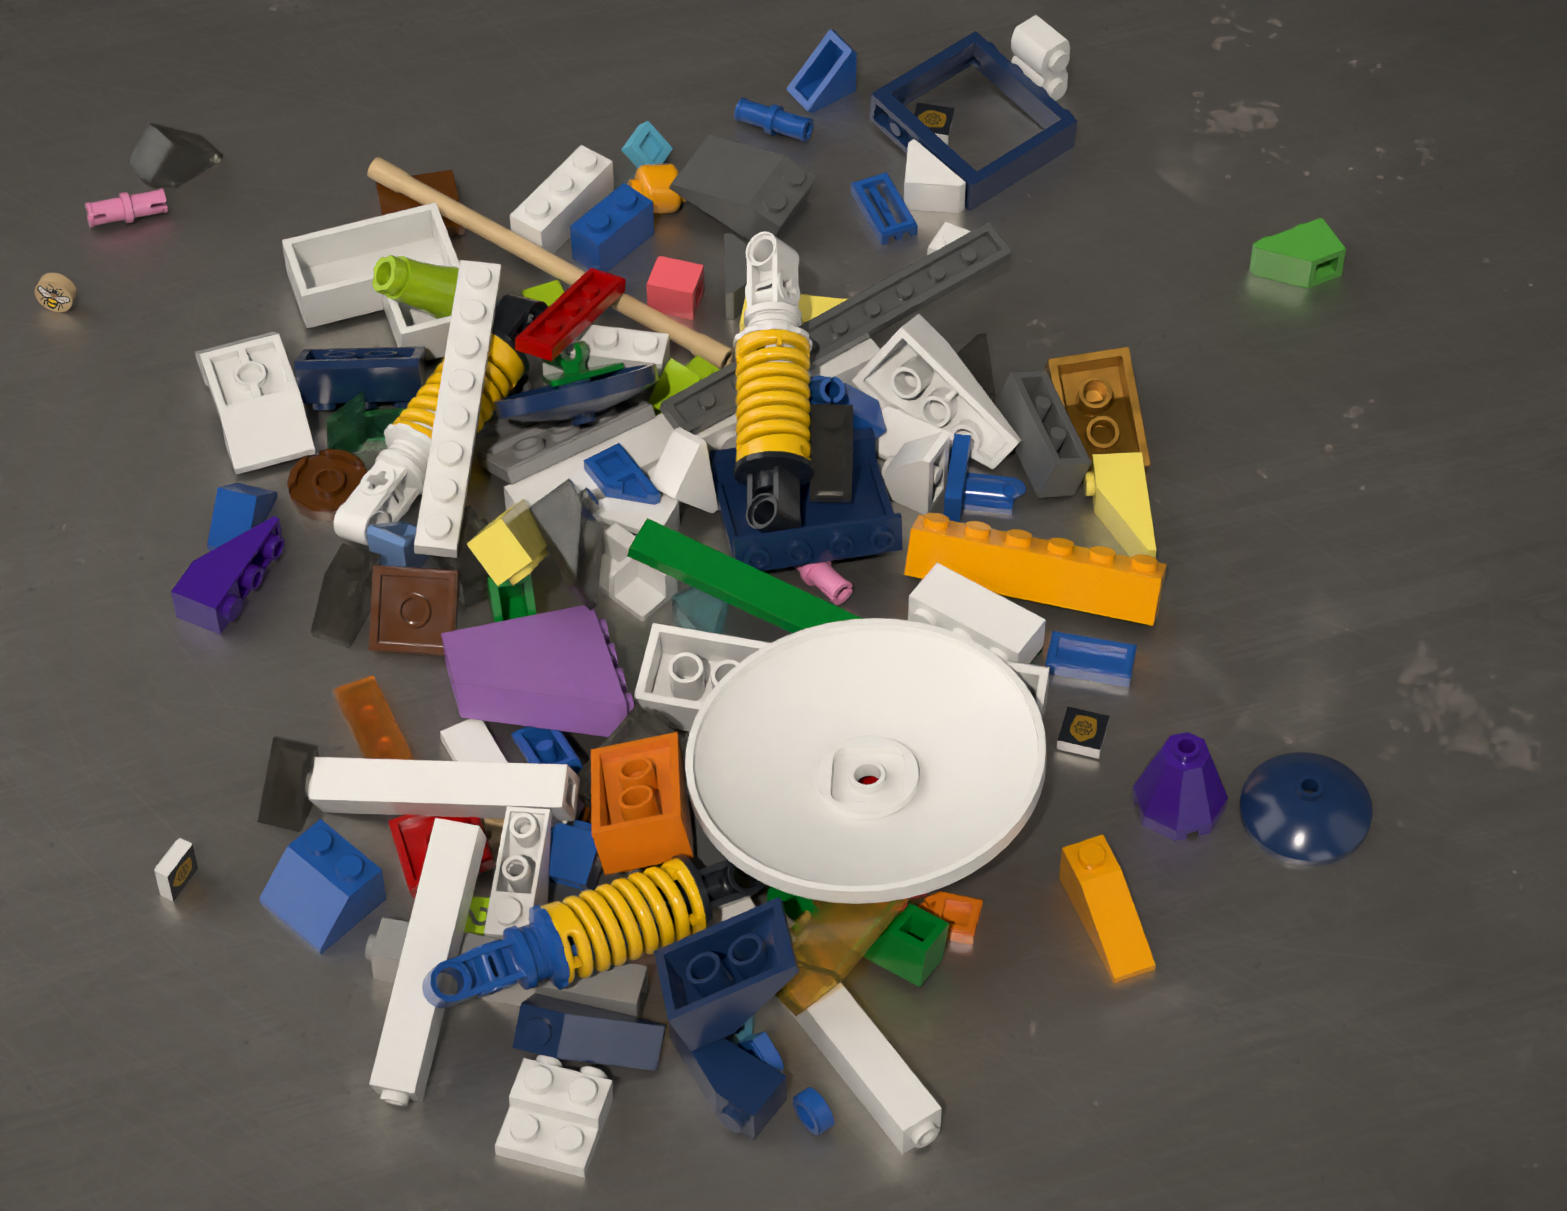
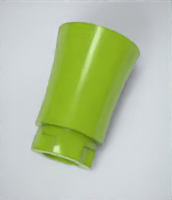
[372,255,459,319]

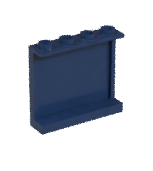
[709,428,903,571]

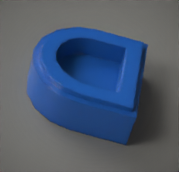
[737,1031,784,1073]

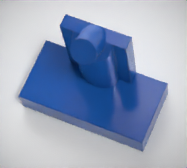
[944,434,1026,522]

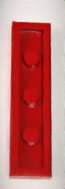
[515,268,626,362]

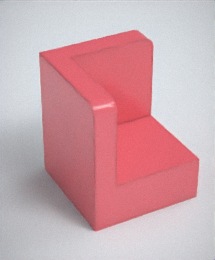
[646,256,705,320]

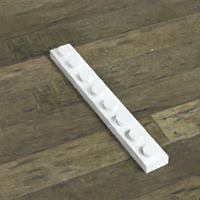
[414,260,501,558]

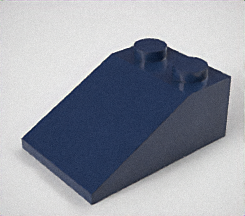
[654,897,800,1052]

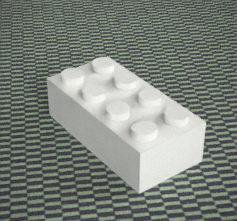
[633,623,770,732]

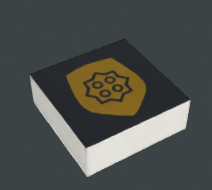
[914,103,955,145]
[1057,706,1110,759]
[154,838,198,901]

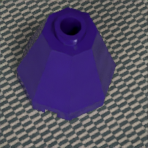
[1131,732,1228,841]

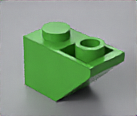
[1249,218,1346,289]

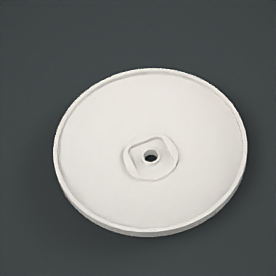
[685,618,1047,904]

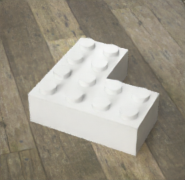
[282,202,460,361]

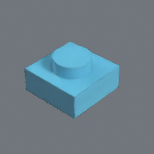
[621,121,673,168]

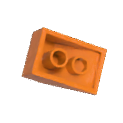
[591,732,693,875]

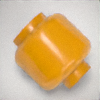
[628,163,686,215]

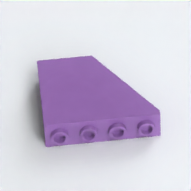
[441,603,636,739]

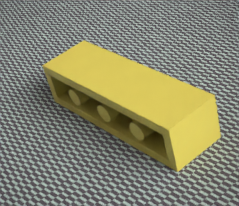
[467,498,553,586]

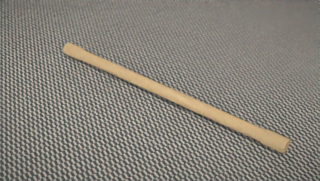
[367,157,734,369]

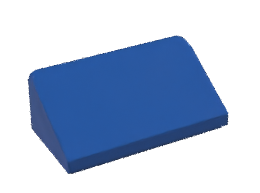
[511,726,587,785]

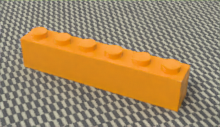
[904,513,1167,626]

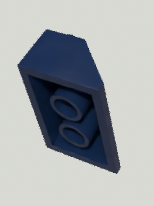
[294,346,427,410]

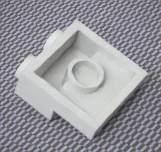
[495,1055,614,1178]

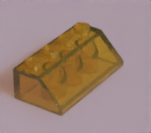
[775,897,911,1016]

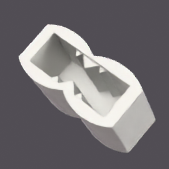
[1011,15,1070,101]

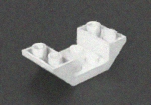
[195,332,316,475]

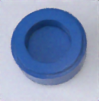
[793,1087,835,1135]

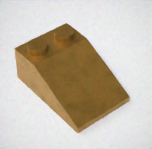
[1044,346,1151,471]

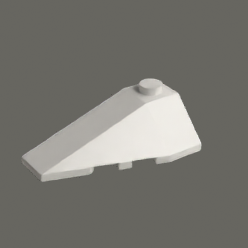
[852,314,1022,469]

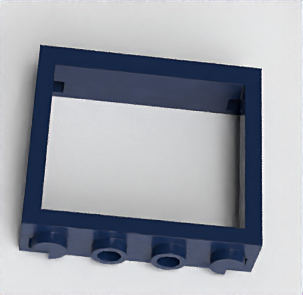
[869,31,1078,211]

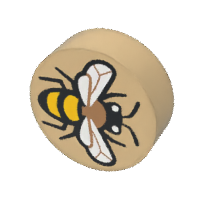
[34,273,77,312]

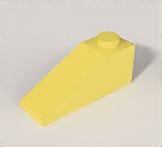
[1084,452,1157,558]

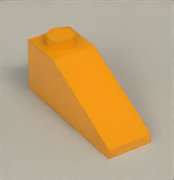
[1059,834,1156,983]

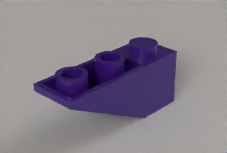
[171,516,285,634]

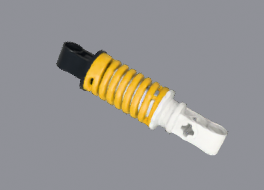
[733,232,813,533]
[334,294,548,546]

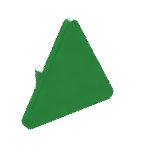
[542,341,624,387]

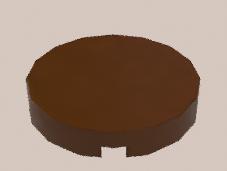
[287,449,368,522]

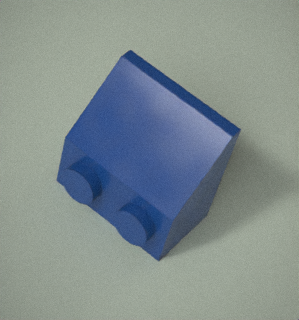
[259,819,386,955]

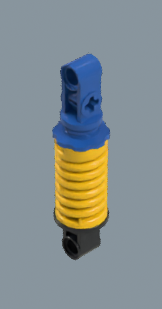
[422,854,765,1008]

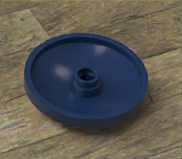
[494,363,659,426]

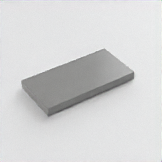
[476,396,656,485]

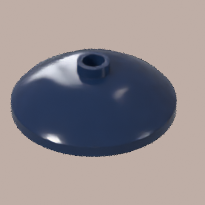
[1239,752,1373,866]

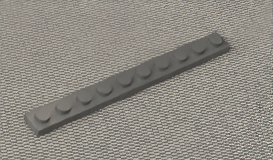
[659,222,1013,435]

